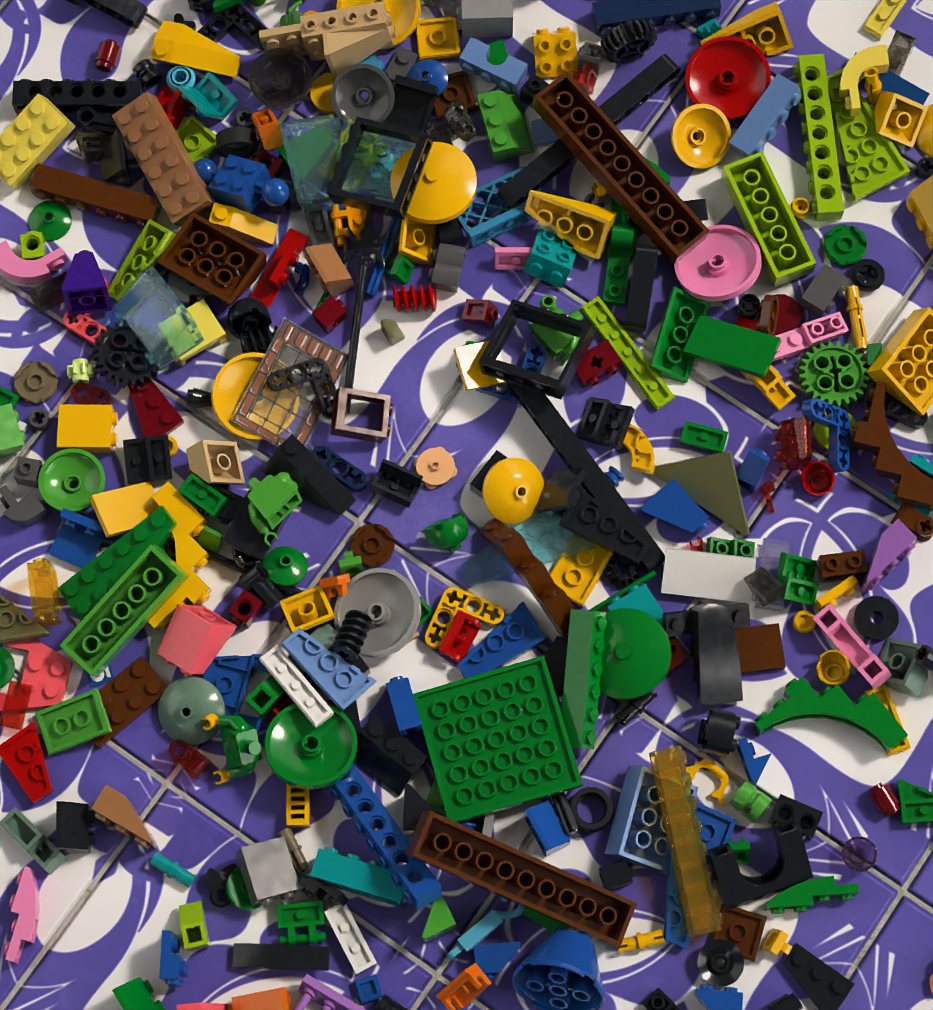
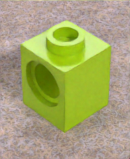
[20,231,47,260]

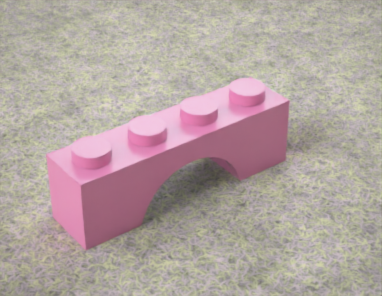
[813,603,892,690]

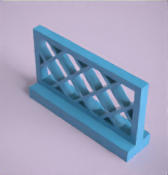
[457,166,540,248]

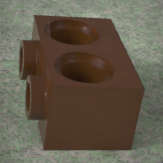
[816,550,868,583]

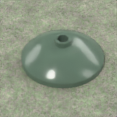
[158,676,225,745]

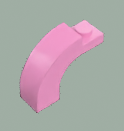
[0,240,68,285]

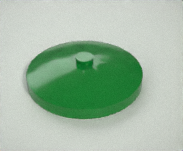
[600,608,672,700]
[265,703,357,790]

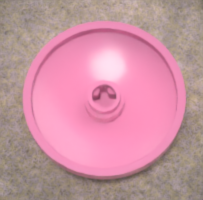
[674,225,762,301]

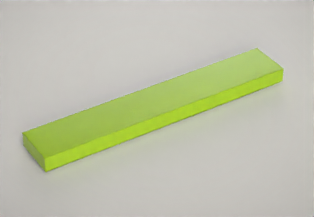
[581,296,675,411]

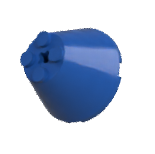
[512,927,605,1010]

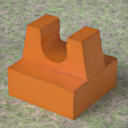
[318,573,351,598]

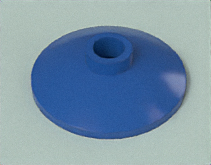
[407,59,448,97]

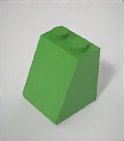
[0,403,26,458]

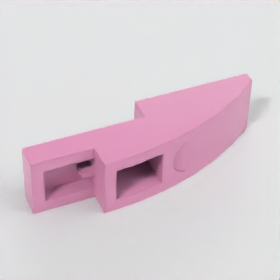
[772,312,849,362]
[4,866,40,964]

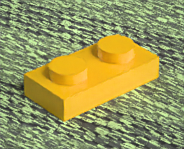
[814,575,858,612]

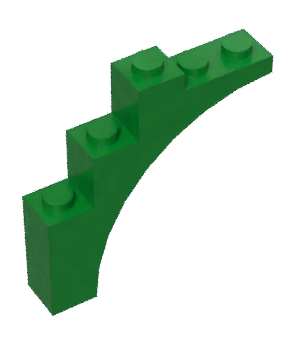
[753,677,908,753]

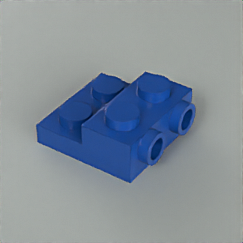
[159,930,188,987]

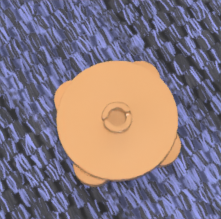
[414,447,457,490]

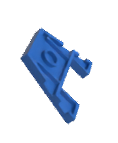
[203,654,269,735]

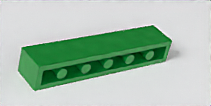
[561,609,607,749]

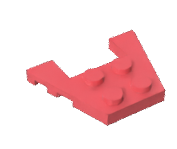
[0,639,73,712]

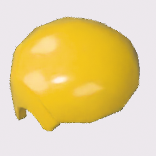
[816,650,851,686]

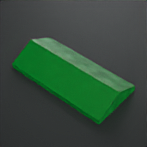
[649,286,710,383]

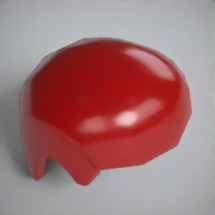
[800,461,836,496]

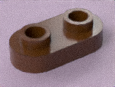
[757,295,779,336]

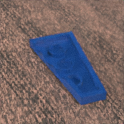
[457,601,546,678]

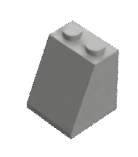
[457,0,513,38]

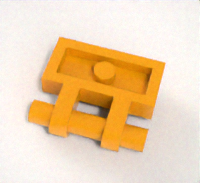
[330,204,367,247]

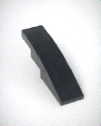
[232,943,330,971]

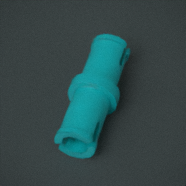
[149,852,197,888]

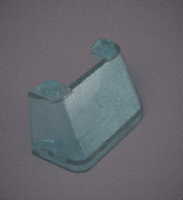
[280,114,357,210]
[112,265,204,370]

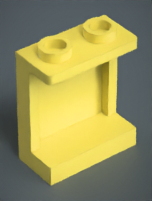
[158,299,228,366]

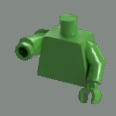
[529,295,584,366]
[247,472,303,546]

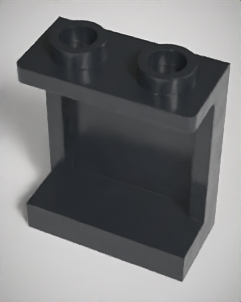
[382,74,439,133]

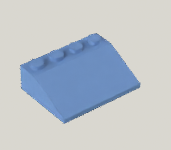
[604,765,699,874]

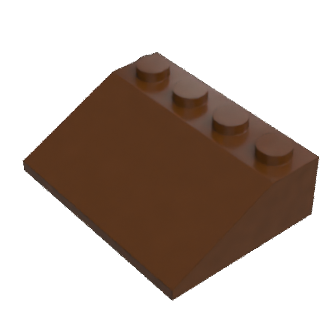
[157,212,267,306]

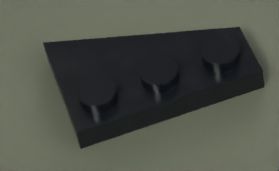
[782,943,855,1010]

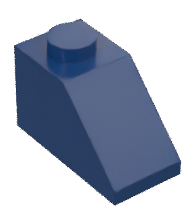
[474,941,521,979]

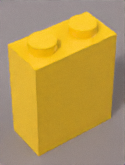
[57,404,118,454]

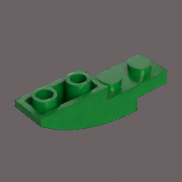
[764,876,859,914]

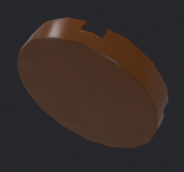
[350,524,395,568]

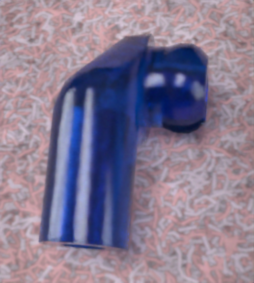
[293,262,310,296]

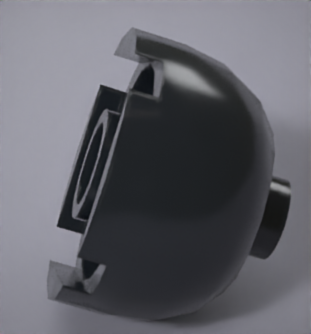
[228,298,272,338]

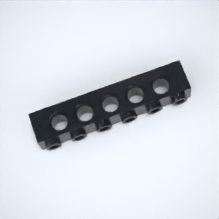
[12,79,144,113]

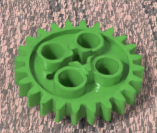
[798,340,870,408]

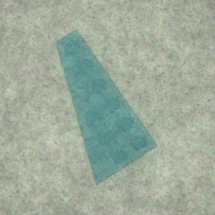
[462,488,597,587]

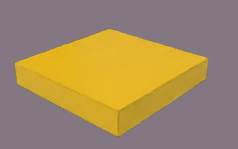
[415,16,461,61]
[453,341,506,391]

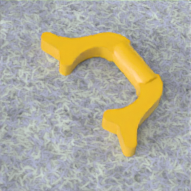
[680,759,729,806]

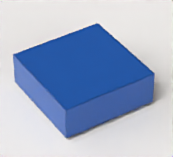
[354,974,383,1004]

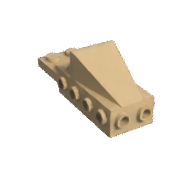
[259,1,396,79]

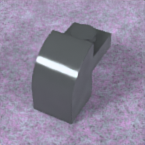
[168,271,214,309]
[0,485,49,527]

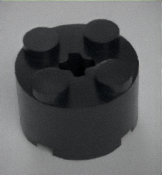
[697,707,741,757]

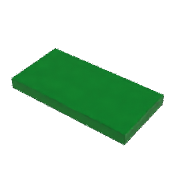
[683,315,781,378]

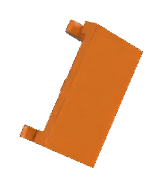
[436,963,492,1010]

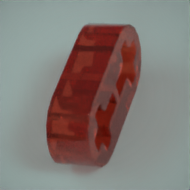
[71,382,113,405]

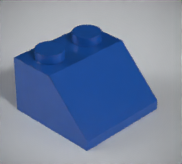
[524,801,572,857]

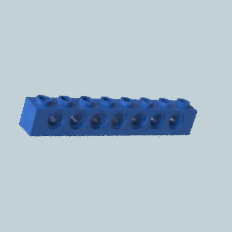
[329,764,441,911]

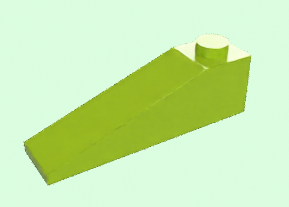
[108,219,176,301]

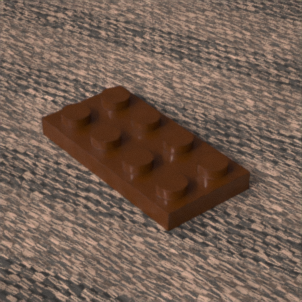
[92,655,168,749]

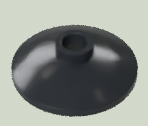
[697,939,744,987]

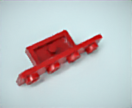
[250,228,308,310]

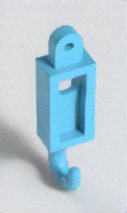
[447,897,525,961]

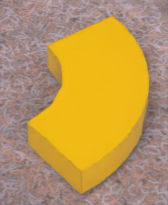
[622,424,655,475]

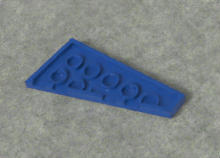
[664,792,737,949]

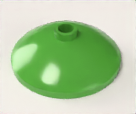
[38,448,105,513]

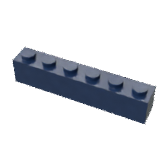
[591,0,721,35]

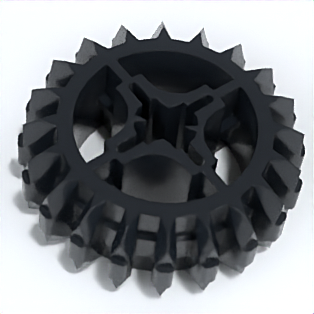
[600,18,657,63]

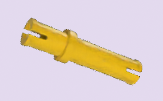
[844,286,868,352]

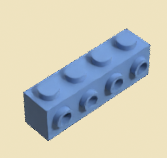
[729,74,801,158]

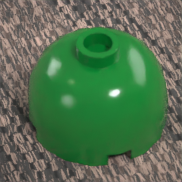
[423,512,469,552]

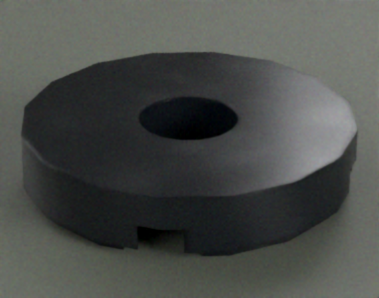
[854,596,899,641]

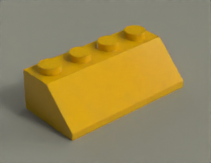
[906,175,933,249]

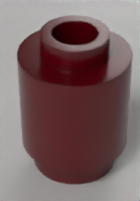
[95,39,121,73]
[868,782,900,818]

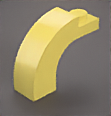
[839,44,889,117]

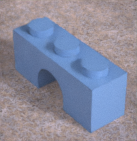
[459,37,528,94]

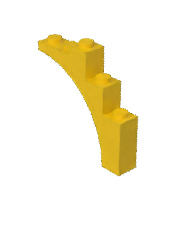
[148,482,212,631]

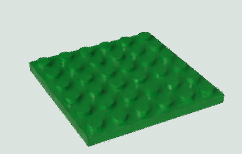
[413,655,583,823]

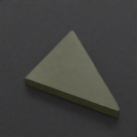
[653,451,750,536]
[0,594,51,644]

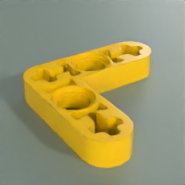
[425,587,504,649]

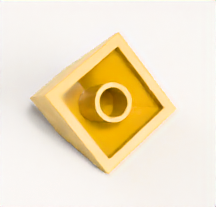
[874,90,928,148]

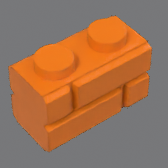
[251,108,285,151]

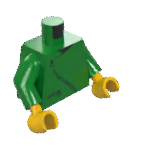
[202,713,262,785]

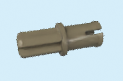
[278,827,309,873]

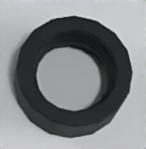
[216,126,257,158]
[570,787,613,832]

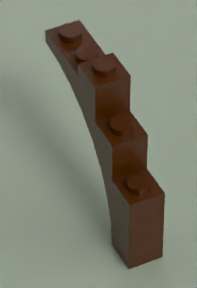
[849,381,933,511]
[478,518,574,642]

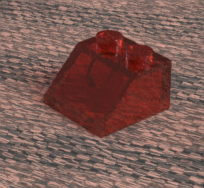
[774,415,812,470]

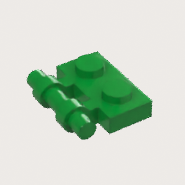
[277,901,326,945]

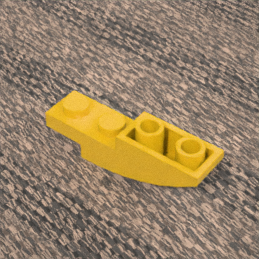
[740,365,796,411]

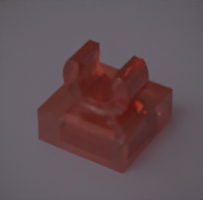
[572,65,598,94]

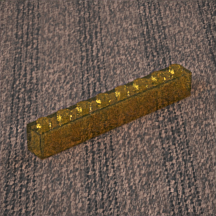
[649,746,723,936]

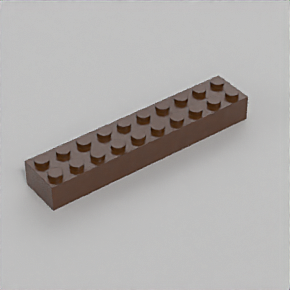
[531,71,710,265]
[405,810,637,947]

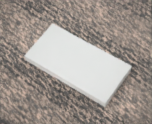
[661,548,756,603]

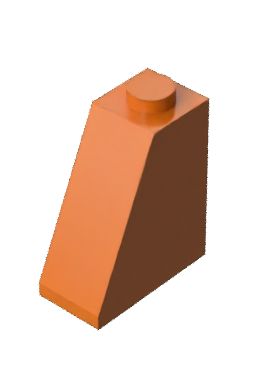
[228,987,292,1010]

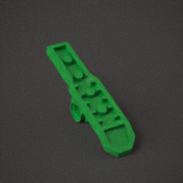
[603,198,639,306]

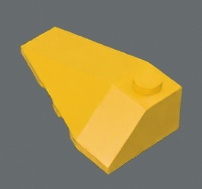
[150,20,241,78]

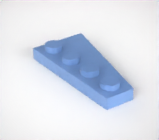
[281,628,376,712]

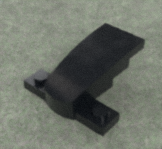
[662,603,750,706]

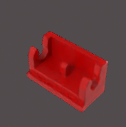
[439,610,482,663]

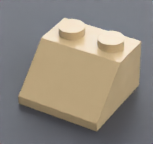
[186,440,245,485]

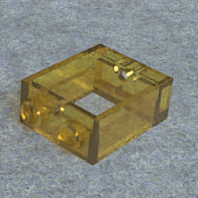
[27,558,62,626]

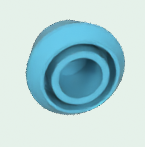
[166,65,196,90]

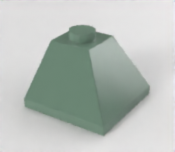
[879,638,928,697]

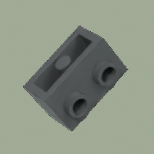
[799,264,846,318]

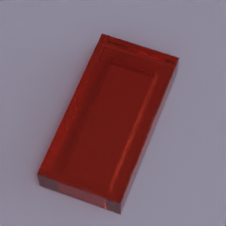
[0,680,33,730]

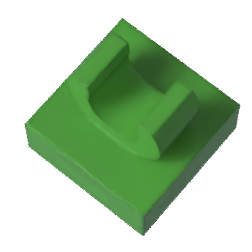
[338,550,364,578]

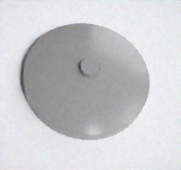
[334,568,421,658]

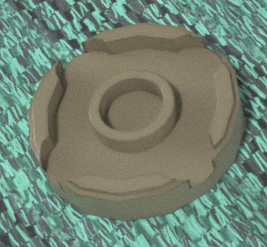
[14,361,59,404]

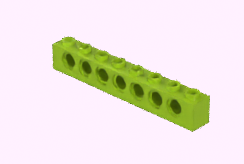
[793,54,844,221]

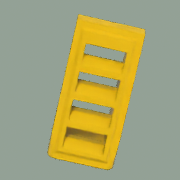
[286,783,310,828]

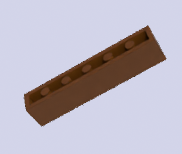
[29,163,162,229]

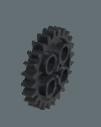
[93,320,165,389]

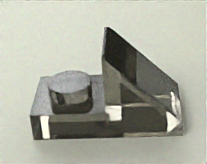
[887,29,916,76]
[744,567,786,607]

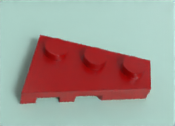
[0,722,54,804]

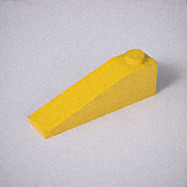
[700,1,794,56]
[524,190,617,260]

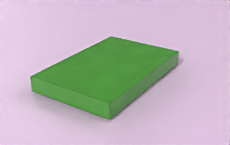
[35,689,112,755]

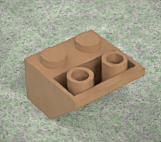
[305,243,355,298]

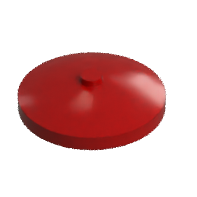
[685,36,771,121]

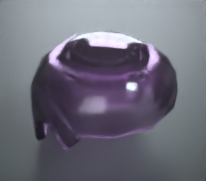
[842,836,878,872]

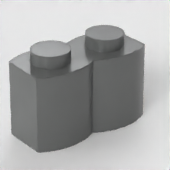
[428,243,466,293]

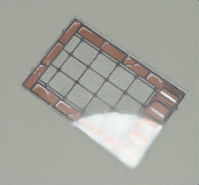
[231,317,348,447]

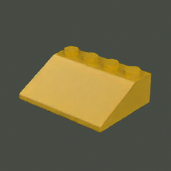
[867,307,933,416]

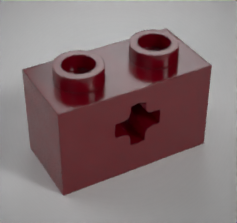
[574,339,621,388]

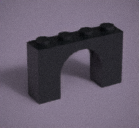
[706,820,813,908]

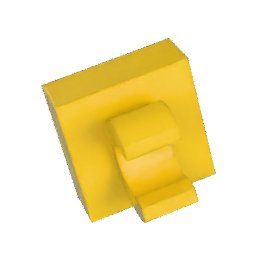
[761,928,792,955]

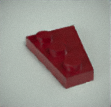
[127,380,184,437]

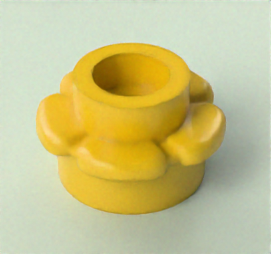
[790,197,811,218]

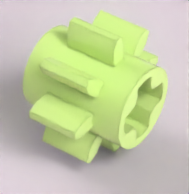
[67,358,94,384]

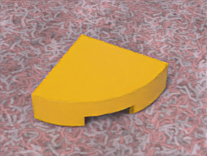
[590,182,607,204]

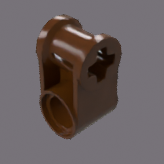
[891,503,933,542]

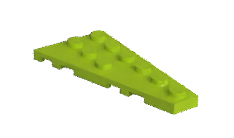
[827,68,911,203]

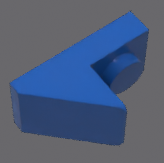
[736,737,771,786]

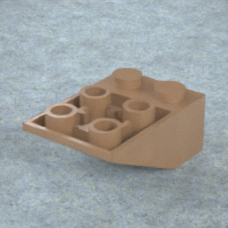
[91,785,158,850]

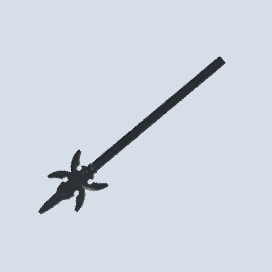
[342,211,390,414]

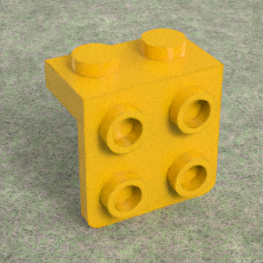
[532,27,578,78]

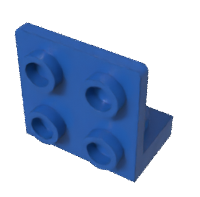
[49,508,106,568]

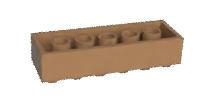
[112,92,216,227]

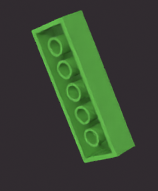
[59,544,189,676]

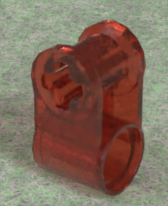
[168,739,212,781]

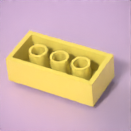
[0,94,76,189]

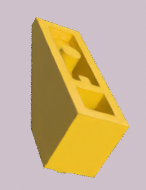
[209,203,279,246]

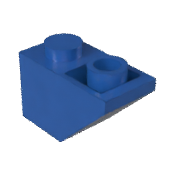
[737,448,771,493]
[694,985,743,1010]

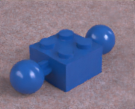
[194,154,289,213]

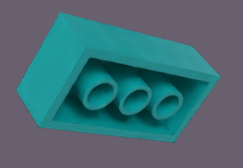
[310,847,404,908]

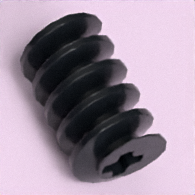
[239,325,287,354]
[332,610,372,662]

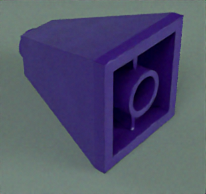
[62,250,112,315]

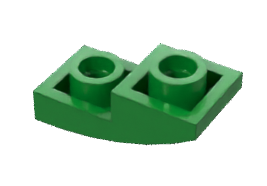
[706,537,755,558]

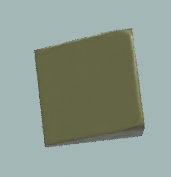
[380,319,405,346]

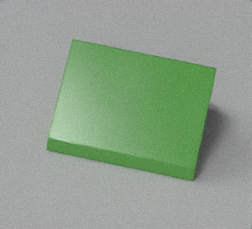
[422,894,456,943]

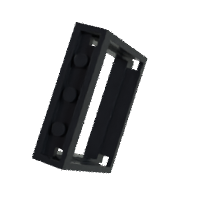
[327,117,433,220]
[478,299,595,400]

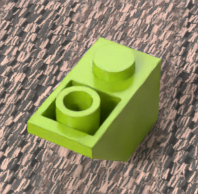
[179,901,211,952]

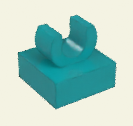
[696,18,722,40]

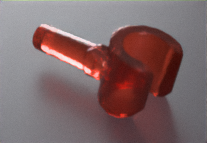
[760,480,775,513]
[690,536,704,552]

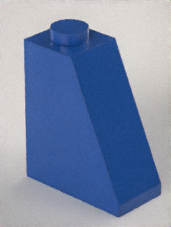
[640,478,709,533]
[386,676,423,738]

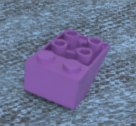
[860,519,917,593]

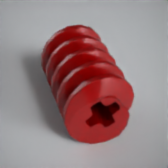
[393,284,437,312]

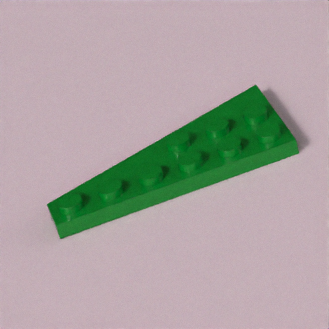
[58,505,177,621]

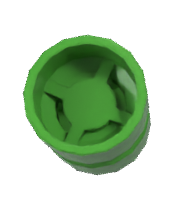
[729,780,772,823]

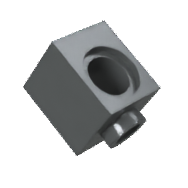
[13,456,43,488]

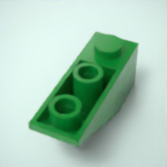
[245,674,307,720]

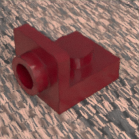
[462,299,498,328]

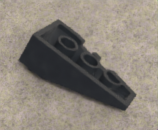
[262,434,356,516]

